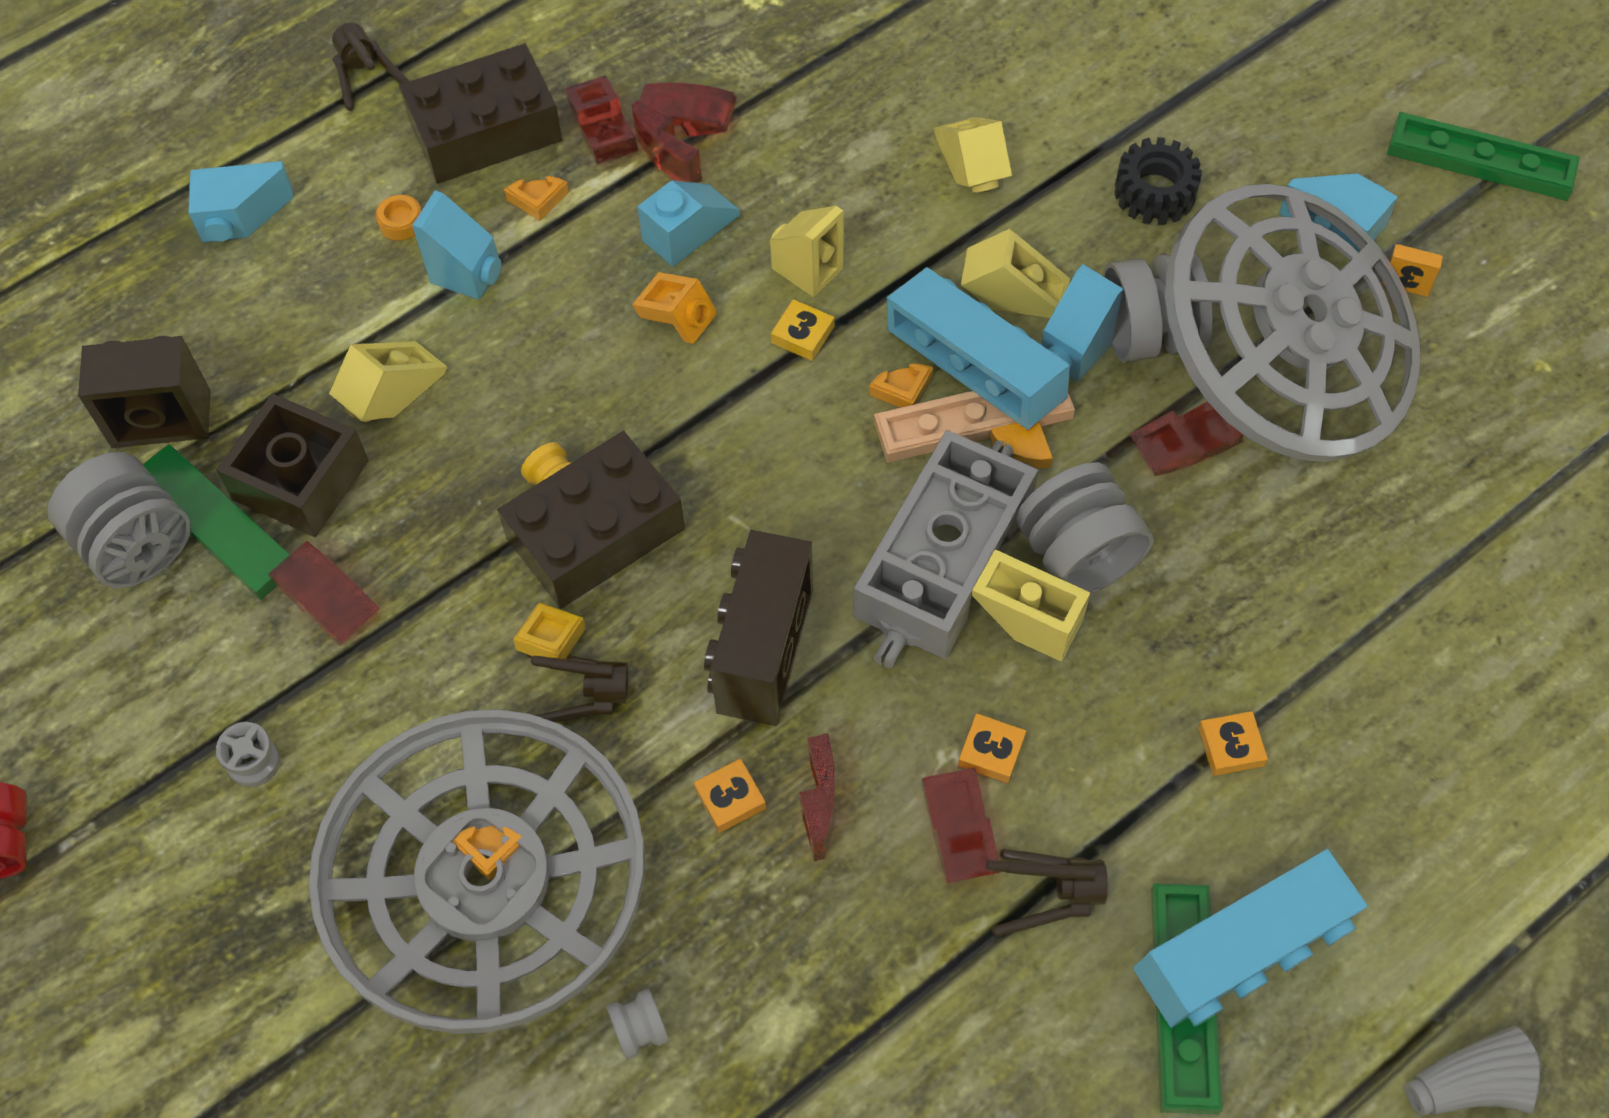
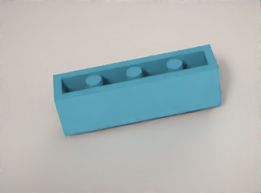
[887,267,1070,430]
[1133,849,1368,1028]

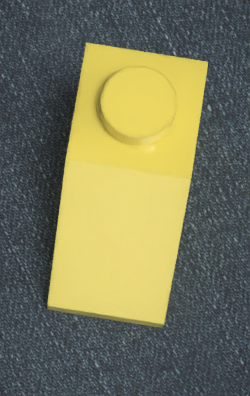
[934,117,1012,192]
[770,206,844,298]
[961,229,1070,318]
[329,341,447,422]
[971,550,1091,662]

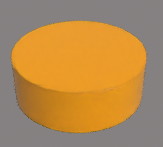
[375,194,422,241]

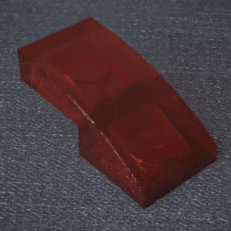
[564,75,639,164]
[634,83,737,137]
[631,100,702,183]
[1130,402,1243,476]
[268,541,380,646]
[799,733,835,862]
[921,768,1001,884]

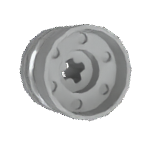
[1103,253,1213,364]
[48,452,191,589]
[1015,462,1154,593]

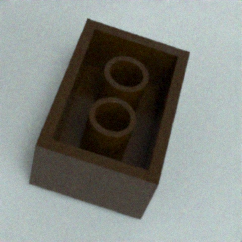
[399,43,563,184]
[497,430,685,609]
[704,529,813,726]

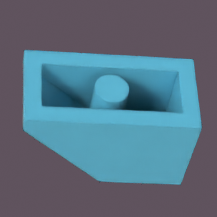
[188,161,294,242]
[1279,173,1398,252]
[637,180,740,267]
[412,190,501,300]
[1041,264,1123,382]

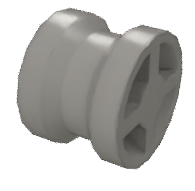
[216,722,280,787]
[606,988,669,1060]

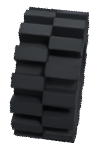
[1114,137,1202,225]

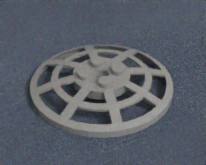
[1165,184,1420,462]
[309,709,645,1034]

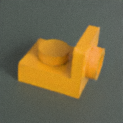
[632,272,717,344]

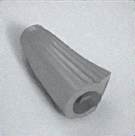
[1404,1026,1542,1117]

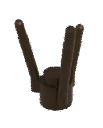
[332,23,409,111]
[526,654,628,723]
[985,849,1108,936]

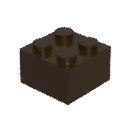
[78,336,211,448]
[216,393,369,538]

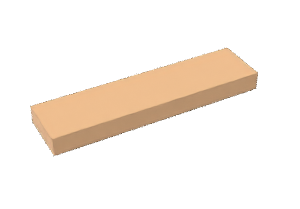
[874,391,1075,463]

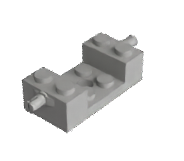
[853,430,1038,668]

